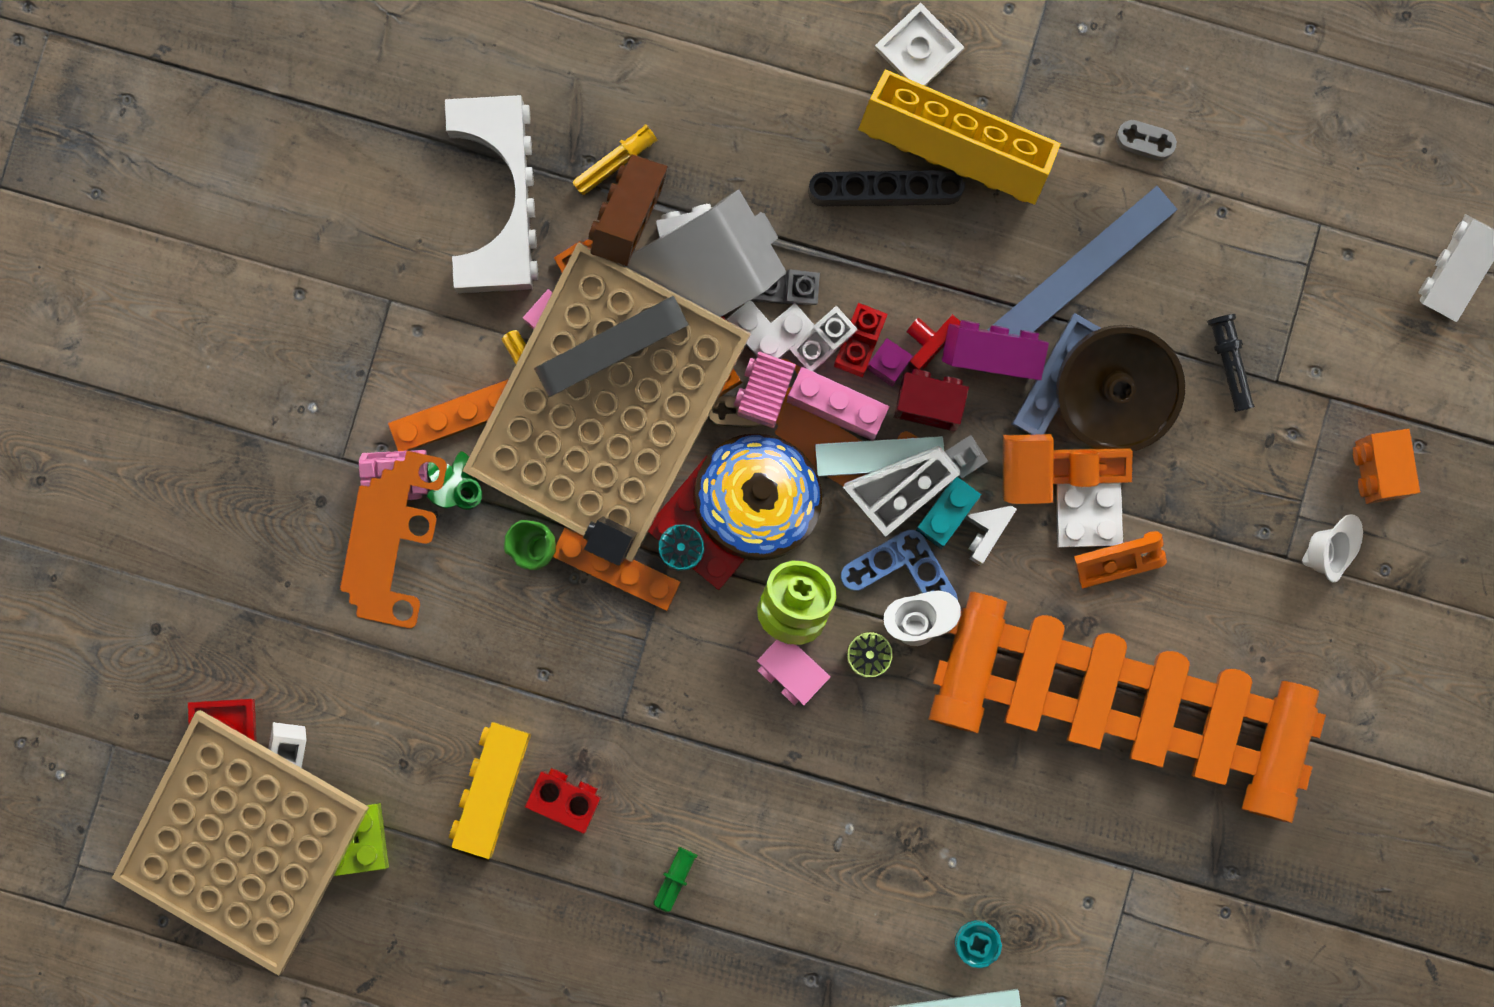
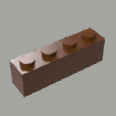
[588,154,668,266]

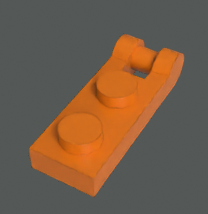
[1074,531,1167,589]

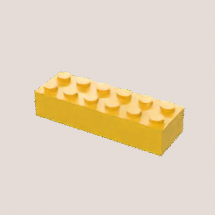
[858,69,1061,205]

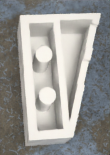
[1419,214,1494,322]
[843,446,960,537]

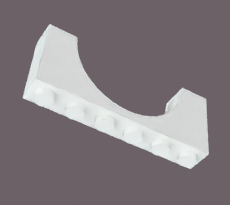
[445,95,538,293]

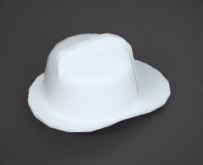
[1302,514,1363,583]
[884,591,961,646]

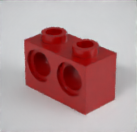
[525,768,602,834]

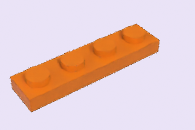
[388,380,508,451]
[553,527,681,611]

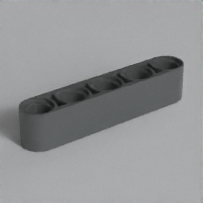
[534,296,689,397]

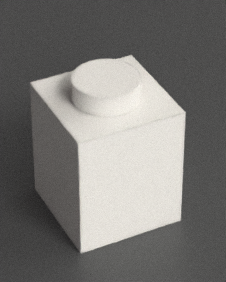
[268,722,306,768]

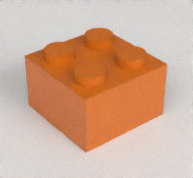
[1353,429,1420,504]

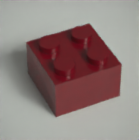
[893,369,969,432]

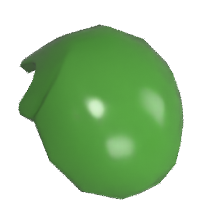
[504,520,556,570]

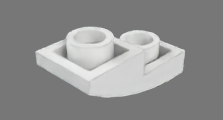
[790,306,858,372]

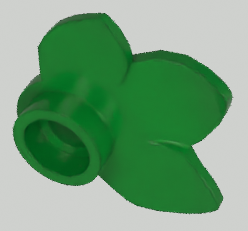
[427,451,482,510]

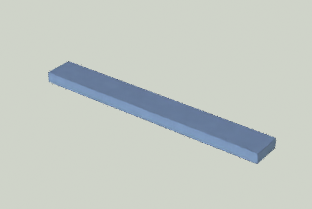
[983,186,1178,373]

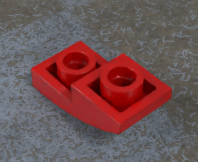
[834,303,888,378]

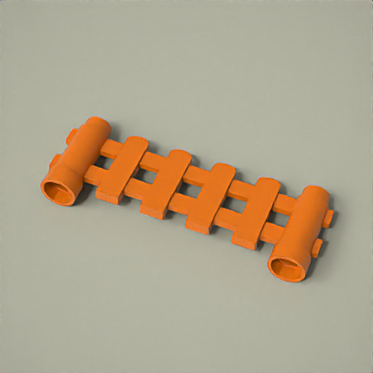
[928,592,1326,823]

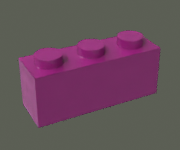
[942,320,1049,380]

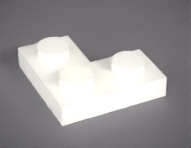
[726,300,814,359]

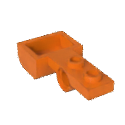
[1002,434,1133,504]

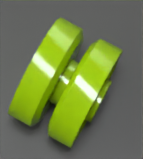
[757,561,836,645]

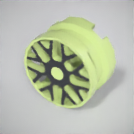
[847,632,893,678]

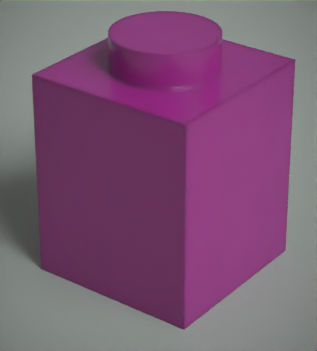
[867,338,913,387]

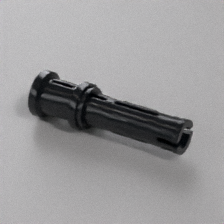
[1207,314,1255,412]

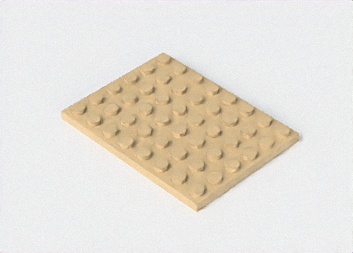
[463,243,751,562]

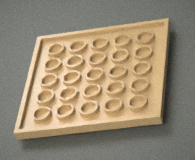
[112,710,369,976]

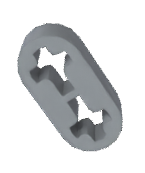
[1116,120,1177,160]

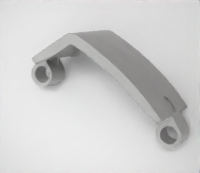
[621,190,786,317]

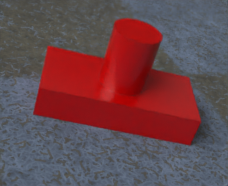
[906,314,961,370]

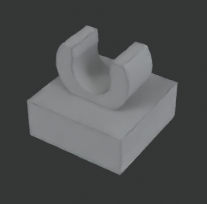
[945,435,988,479]

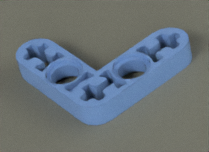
[841,530,958,600]

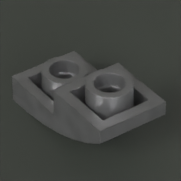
[751,269,820,305]

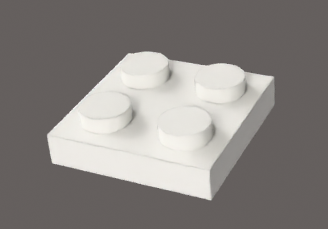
[874,3,964,86]
[1055,483,1123,548]

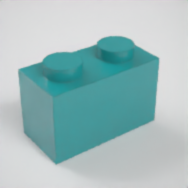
[916,477,982,549]

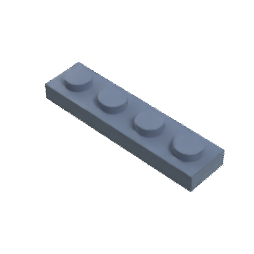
[1011,313,1101,435]

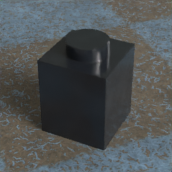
[583,516,637,566]

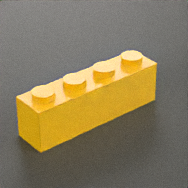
[449,722,531,859]

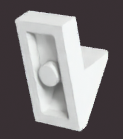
[965,506,1017,565]

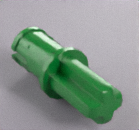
[654,846,698,912]

